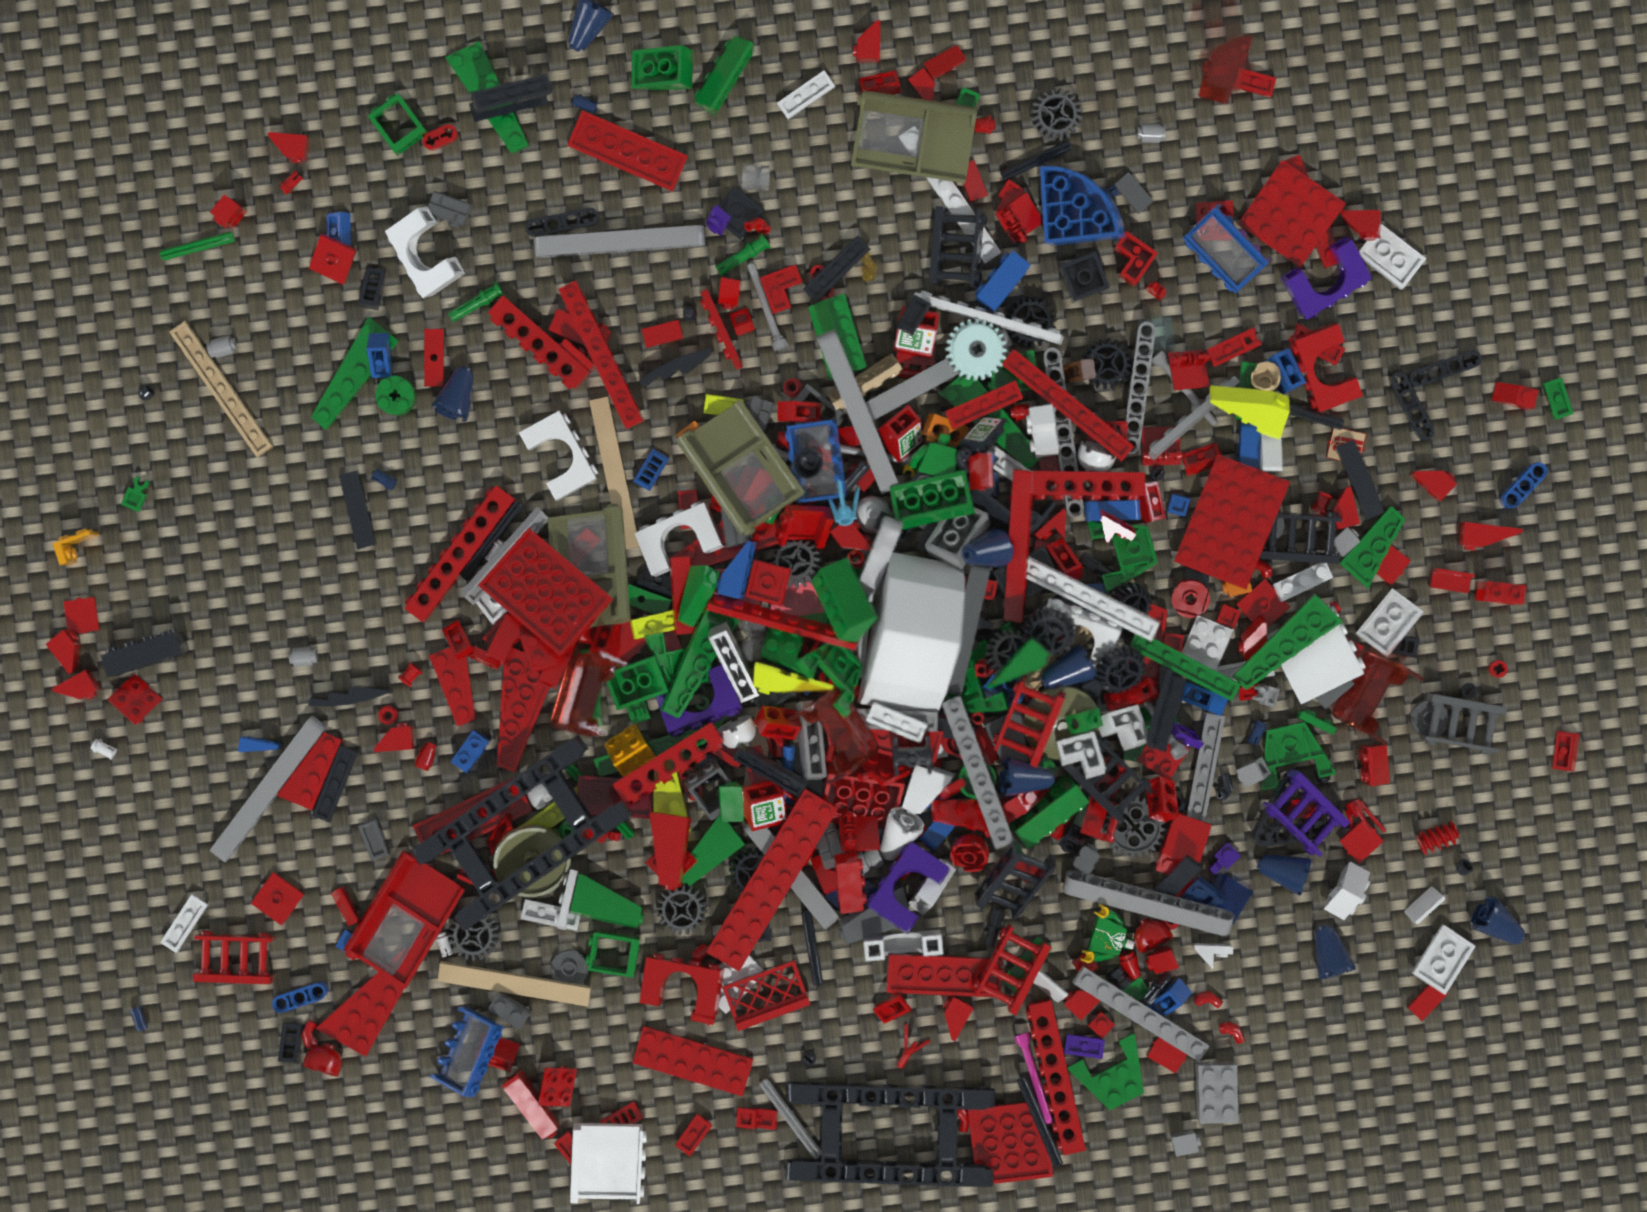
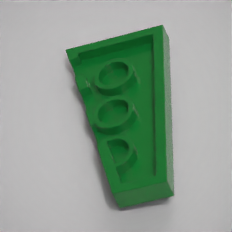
[1339,506,1405,589]

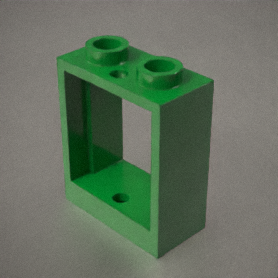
[368,93,428,156]
[585,930,641,978]

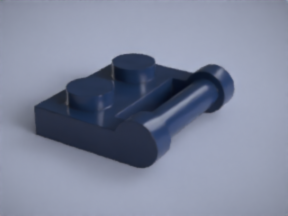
[1179,876,1226,907]

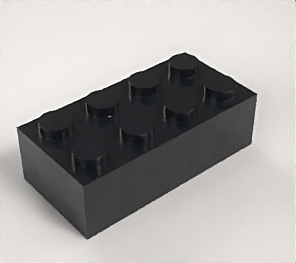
[100,629,190,677]

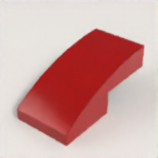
[736,1107,778,1130]

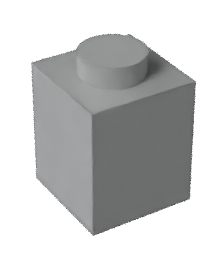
[1334,527,1360,557]
[1236,757,1271,787]
[1170,1129,1201,1157]

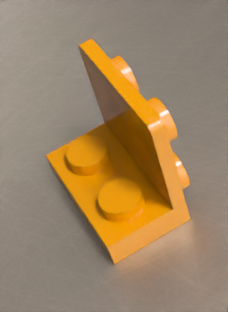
[52,529,100,566]
[604,724,656,777]

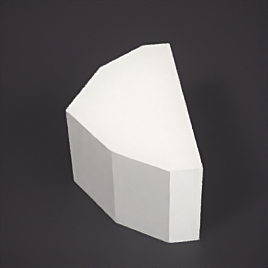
[858,552,965,711]

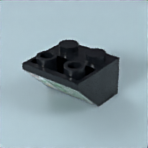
[955,416,1007,460]

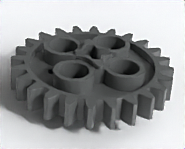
[1103,797,1166,858]

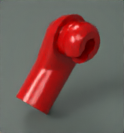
[1255,559,1273,578]

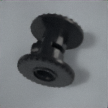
[893,736,933,776]

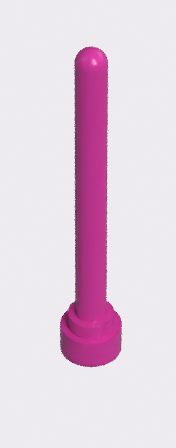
[1014,1032,1052,1124]

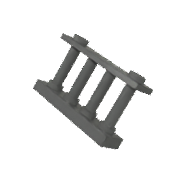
[1419,693,1507,756]

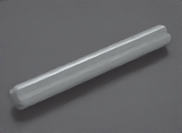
[759,1078,822,1159]

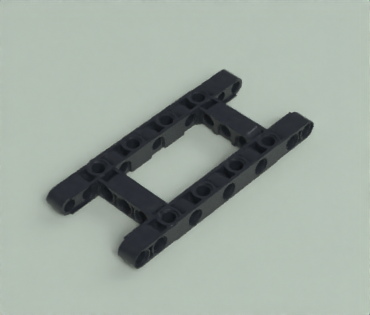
[410,734,633,931]
[784,1082,996,1187]

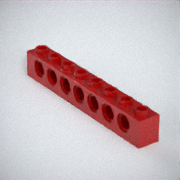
[558,281,645,429]
[404,485,516,622]
[1025,998,1086,1156]

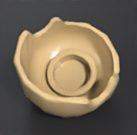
[1251,361,1281,391]

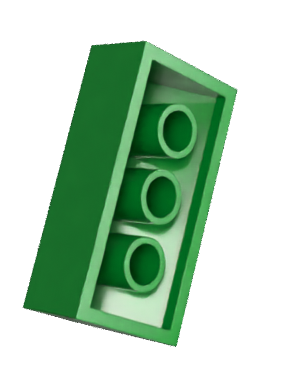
[694,35,755,116]
[808,294,867,380]
[890,470,975,530]
[811,558,878,642]
[1009,773,1089,849]

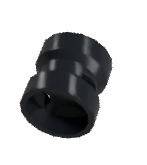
[1106,965,1132,990]

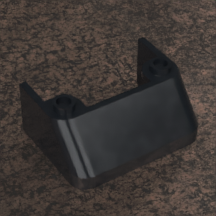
[971,456,1057,534]

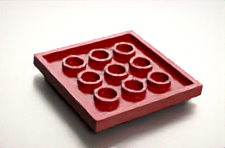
[1237,160,1346,268]
[967,1100,1053,1184]

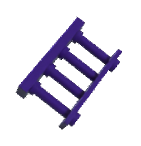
[1262,769,1350,857]

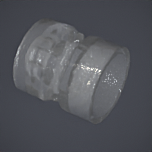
[742,165,770,191]

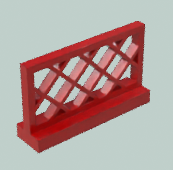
[722,960,810,1031]

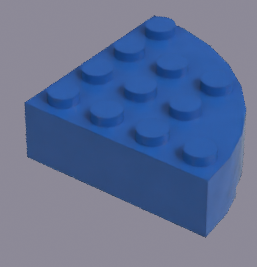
[1040,166,1126,246]

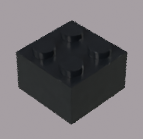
[1058,251,1110,304]

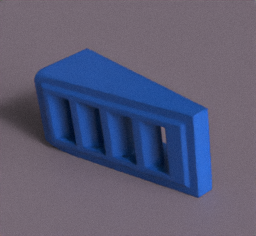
[633,449,670,491]
[238,736,282,752]

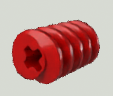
[1415,820,1460,856]

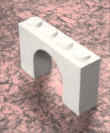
[385,206,465,298]
[519,411,598,501]
[634,501,725,577]
[1038,598,1122,667]
[864,929,943,961]

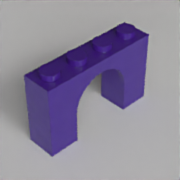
[1280,236,1372,319]
[656,665,743,737]
[868,842,951,934]

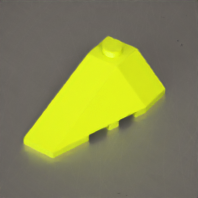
[1209,386,1290,439]
[754,662,836,695]

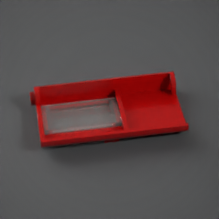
[344,850,465,989]

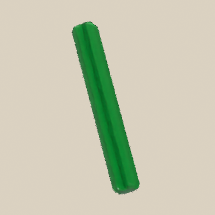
[160,231,235,261]

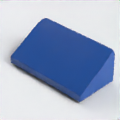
[327,212,351,247]

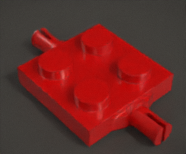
[858,751,912,787]

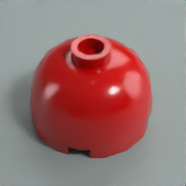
[950,834,989,872]
[1134,918,1174,953]
[303,1043,342,1077]

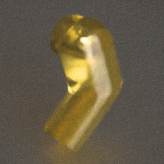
[861,253,877,282]

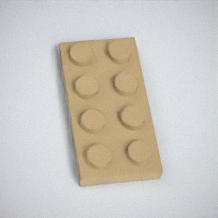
[827,353,902,410]

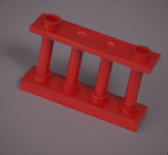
[992,676,1067,768]
[972,923,1051,1015]
[193,930,275,985]

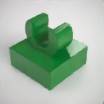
[626,701,651,725]

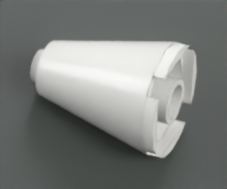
[879,807,924,861]

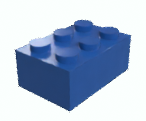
[975,251,1031,314]

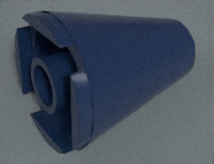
[568,0,614,52]
[431,366,474,422]
[962,529,1014,567]
[1040,644,1096,690]
[999,757,1055,796]
[1256,854,1312,896]
[1470,896,1525,945]
[1315,925,1356,980]

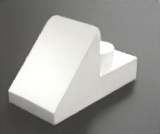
[1192,943,1233,969]

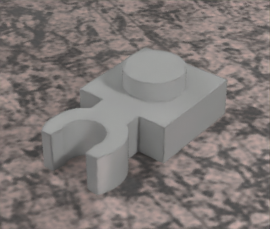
[1252,685,1280,707]

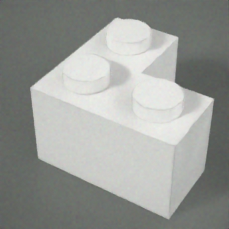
[1026,404,1059,458]
[1099,705,1148,751]
[1057,732,1105,779]
[1324,862,1370,920]

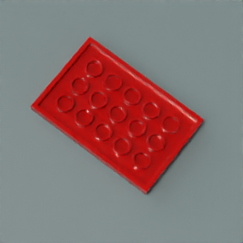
[1174,454,1290,590]
[478,528,614,658]

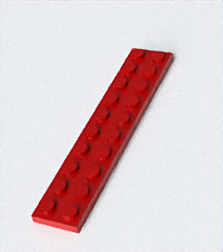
[706,788,838,971]

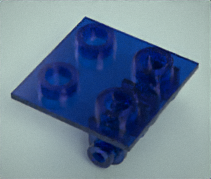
[1202,872,1253,924]

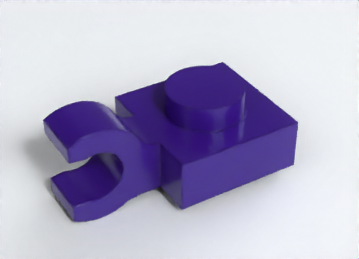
[1207,842,1241,875]

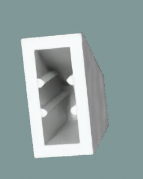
[1259,434,1282,473]
[902,765,955,815]
[908,858,956,915]

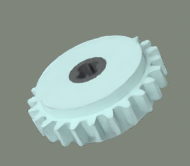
[945,319,1007,381]

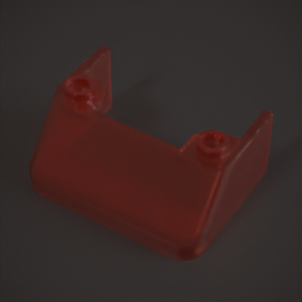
[1198,34,1253,105]
[1332,651,1424,746]
[551,652,626,737]
[787,687,879,785]

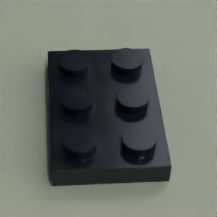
[993,546,1056,598]

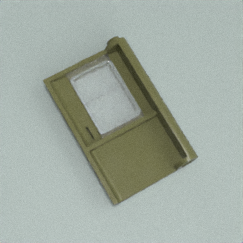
[851,90,978,183]
[676,399,805,536]
[548,504,631,627]

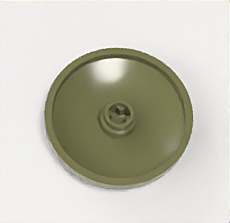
[1023,685,1099,760]
[493,825,571,897]

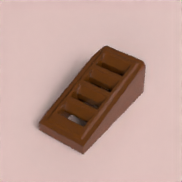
[1063,359,1096,384]

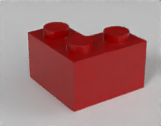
[1113,231,1158,287]

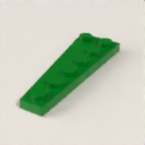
[445,41,529,154]
[311,317,399,430]
[940,374,1042,469]
[1232,594,1343,690]
[660,605,739,718]

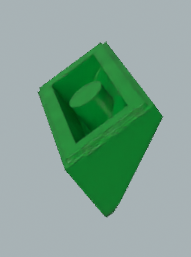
[719,782,744,822]

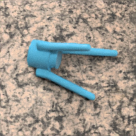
[828,479,860,526]

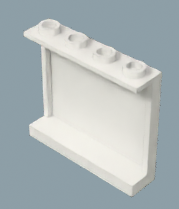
[1267,603,1366,704]
[570,1123,647,1204]

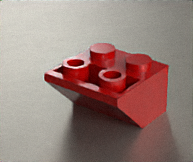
[1358,744,1390,786]

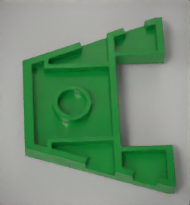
[1087,521,1158,593]
[761,612,830,679]
[644,632,709,688]
[945,640,1010,713]
[795,643,863,717]
[1262,722,1337,791]
[1067,1033,1144,1110]

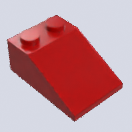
[1155,812,1212,883]

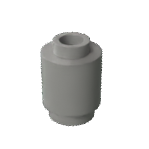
[1137,123,1166,143]
[207,335,237,358]
[289,646,318,667]

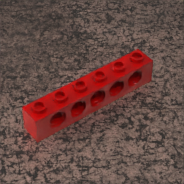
[488,296,591,390]
[1032,471,1145,500]
[613,722,724,804]

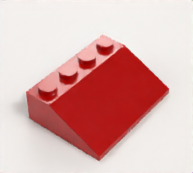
[821,762,905,831]

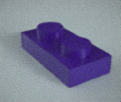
[706,205,731,236]
[1172,722,1204,749]
[1064,1033,1105,1059]

